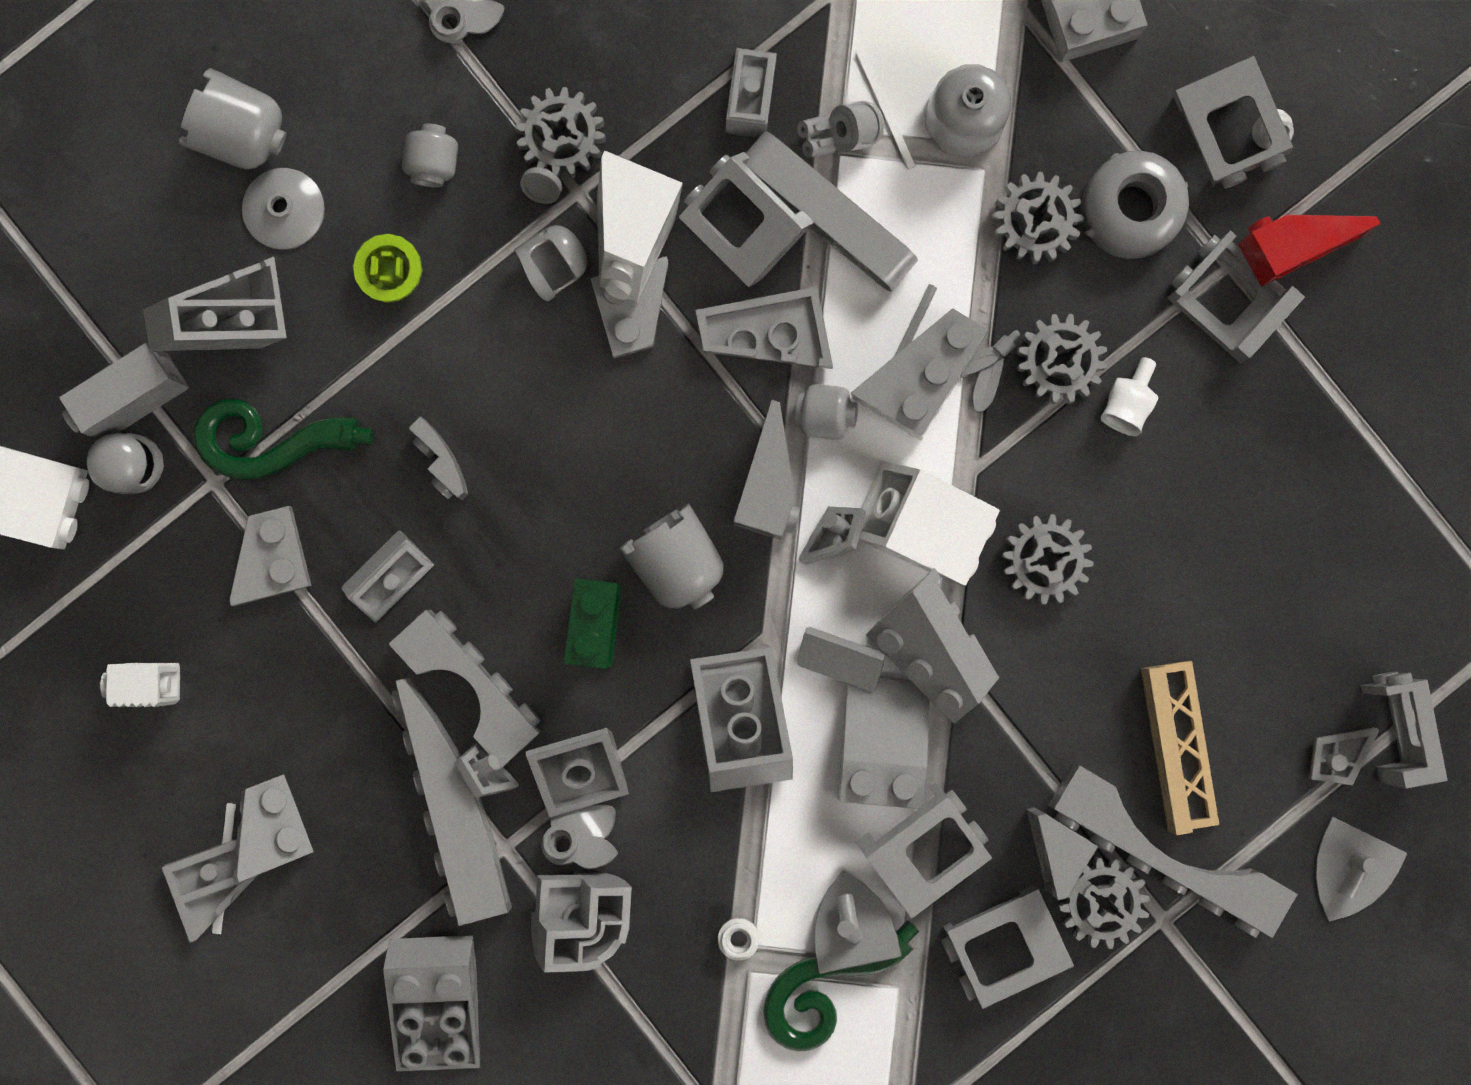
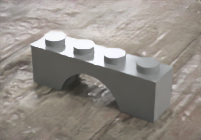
[389,610,542,768]

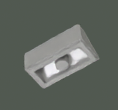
[342,531,434,623]
[797,626,885,692]

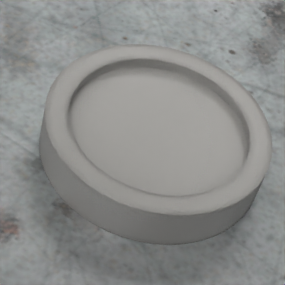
[520,167,562,204]

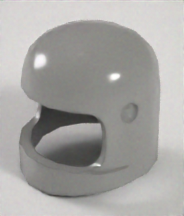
[514,225,588,301]
[86,433,164,495]

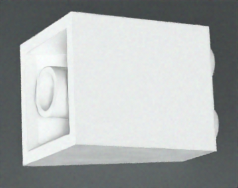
[597,151,683,302]
[0,446,89,549]
[859,461,1000,586]

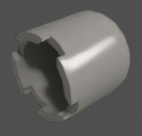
[925,64,1011,158]
[179,68,287,170]
[620,504,723,610]

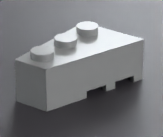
[143,257,287,351]
[851,308,988,441]
[866,568,999,724]

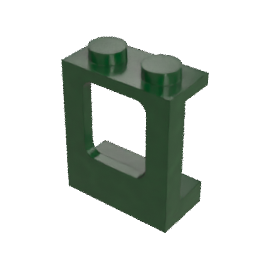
[564,578,623,669]

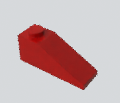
[1238,214,1381,287]

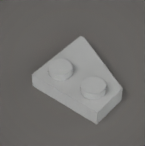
[591,256,669,359]
[230,506,312,606]
[233,774,314,883]
[162,839,258,942]

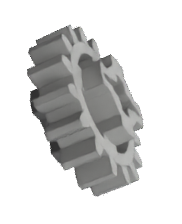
[515,87,606,178]
[992,172,1084,264]
[1016,314,1108,404]
[1001,514,1094,604]
[1057,856,1150,949]

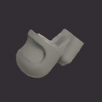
[797,101,884,158]

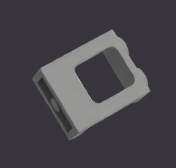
[1174,56,1293,189]
[679,152,814,287]
[1167,230,1305,363]
[1361,672,1448,789]
[855,782,992,918]
[941,884,1074,1009]

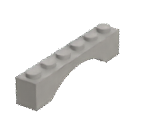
[1048,763,1298,938]

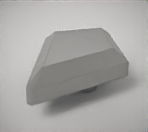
[799,506,866,565]
[1309,727,1379,786]
[454,743,519,798]

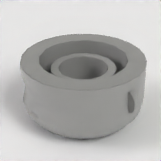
[1080,151,1189,259]

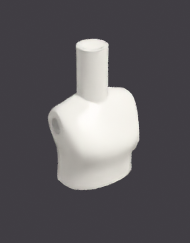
[1101,357,1158,436]

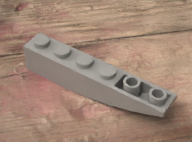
[392,678,512,926]

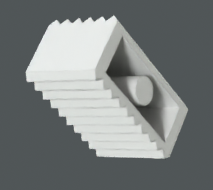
[100,663,180,707]

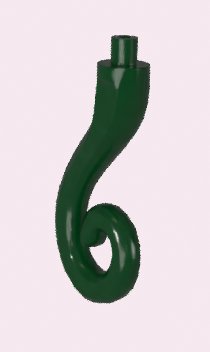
[193,399,373,480]
[763,920,920,1051]

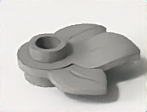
[425,0,505,43]
[542,804,618,869]

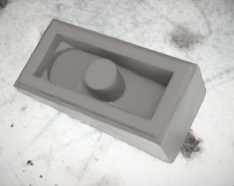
[725,48,777,138]

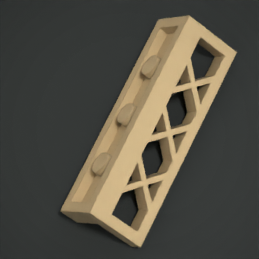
[1141,661,1219,835]

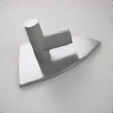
[1315,817,1407,922]
[815,870,901,974]

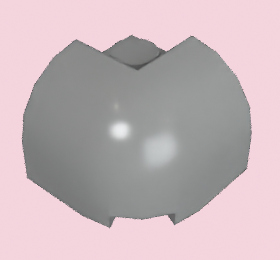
[531,870,632,972]

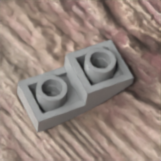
[409,416,468,500]

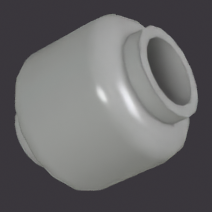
[402,124,458,187]
[796,384,858,440]

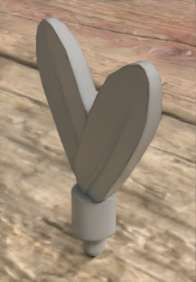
[961,330,1020,412]

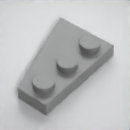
[696,287,833,369]

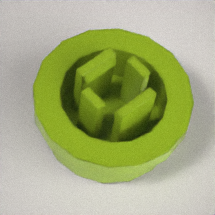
[353,234,422,303]

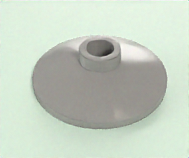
[242,168,325,250]

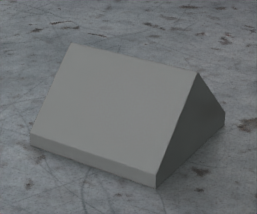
[526,728,629,818]
[1026,807,1098,900]

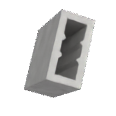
[59,343,189,439]

